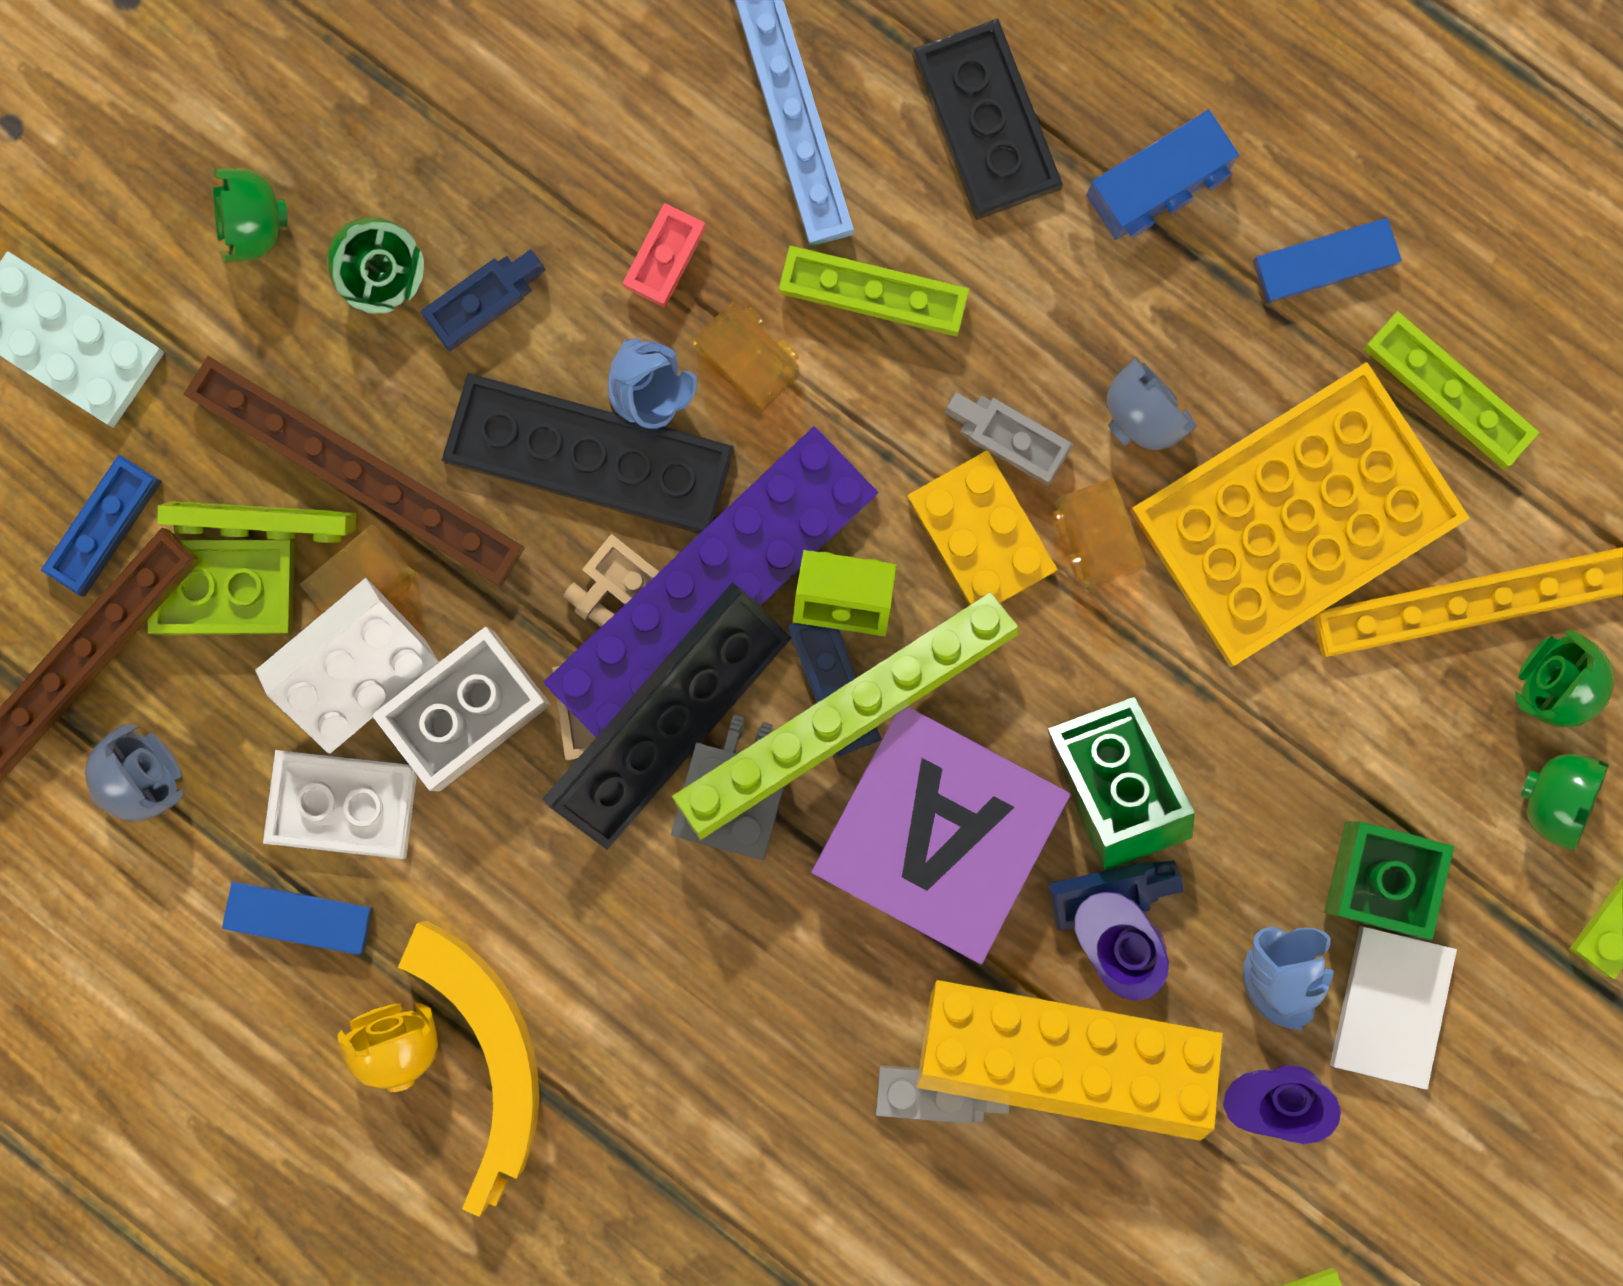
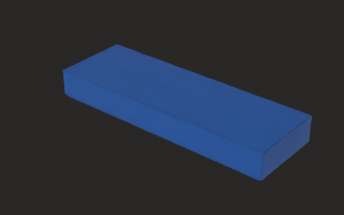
[1253,218,1402,304]
[40,454,162,597]
[222,882,374,955]

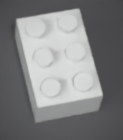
[256,578,439,754]
[372,626,551,791]

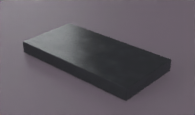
[912,18,1063,220]

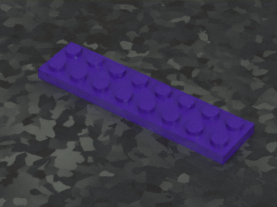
[543,426,879,738]

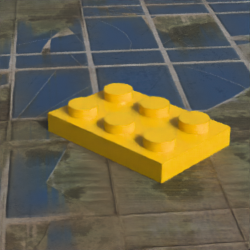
[907,450,1058,606]

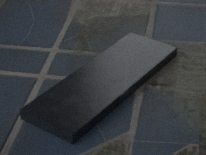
[441,373,734,534]
[542,582,791,850]

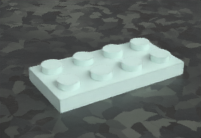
[0,251,165,428]

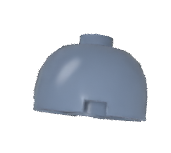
[1107,356,1197,450]
[85,724,183,822]

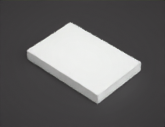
[263,750,417,859]
[1330,926,1457,1090]

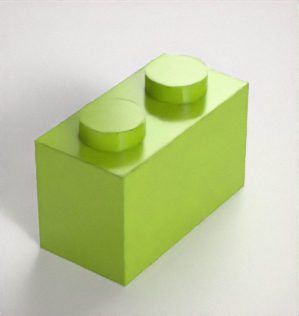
[793,550,897,637]

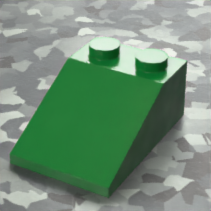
[1048,697,1195,871]

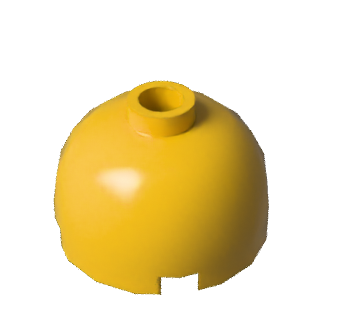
[337,1003,438,1092]

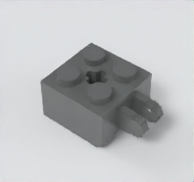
[671,714,785,861]

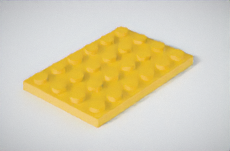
[1130,362,1470,667]

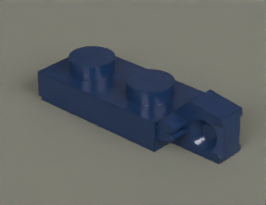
[420,249,546,352]
[1048,860,1183,931]

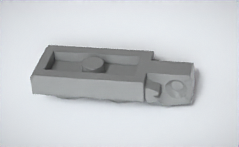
[944,392,1073,487]
[876,1065,1010,1124]

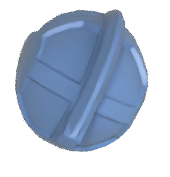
[608,339,697,429]
[1243,927,1334,1031]

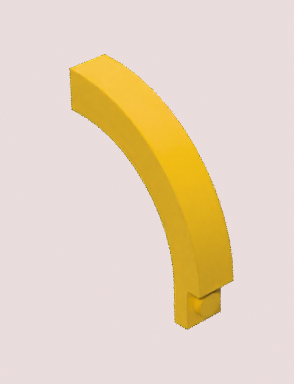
[398,921,539,1217]

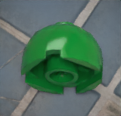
[213,168,288,263]
[327,217,424,313]
[1515,630,1615,728]
[1520,754,1609,852]

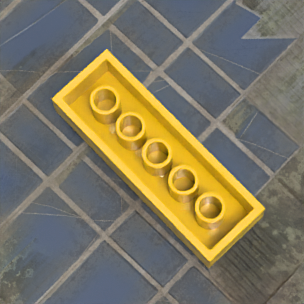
[916,980,1223,1141]

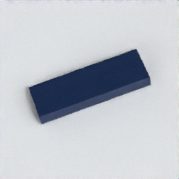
[788,623,882,757]

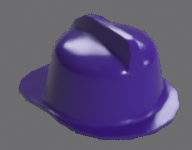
[1075,891,1169,1001]
[1223,1065,1341,1144]

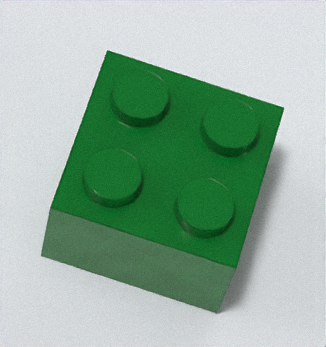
[1324,821,1454,940]

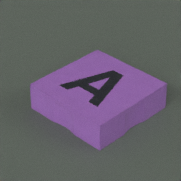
[811,707,1071,965]

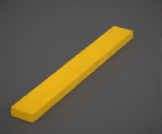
[1313,547,1623,658]

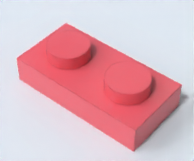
[622,203,706,308]

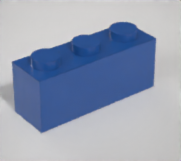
[1086,109,1239,241]

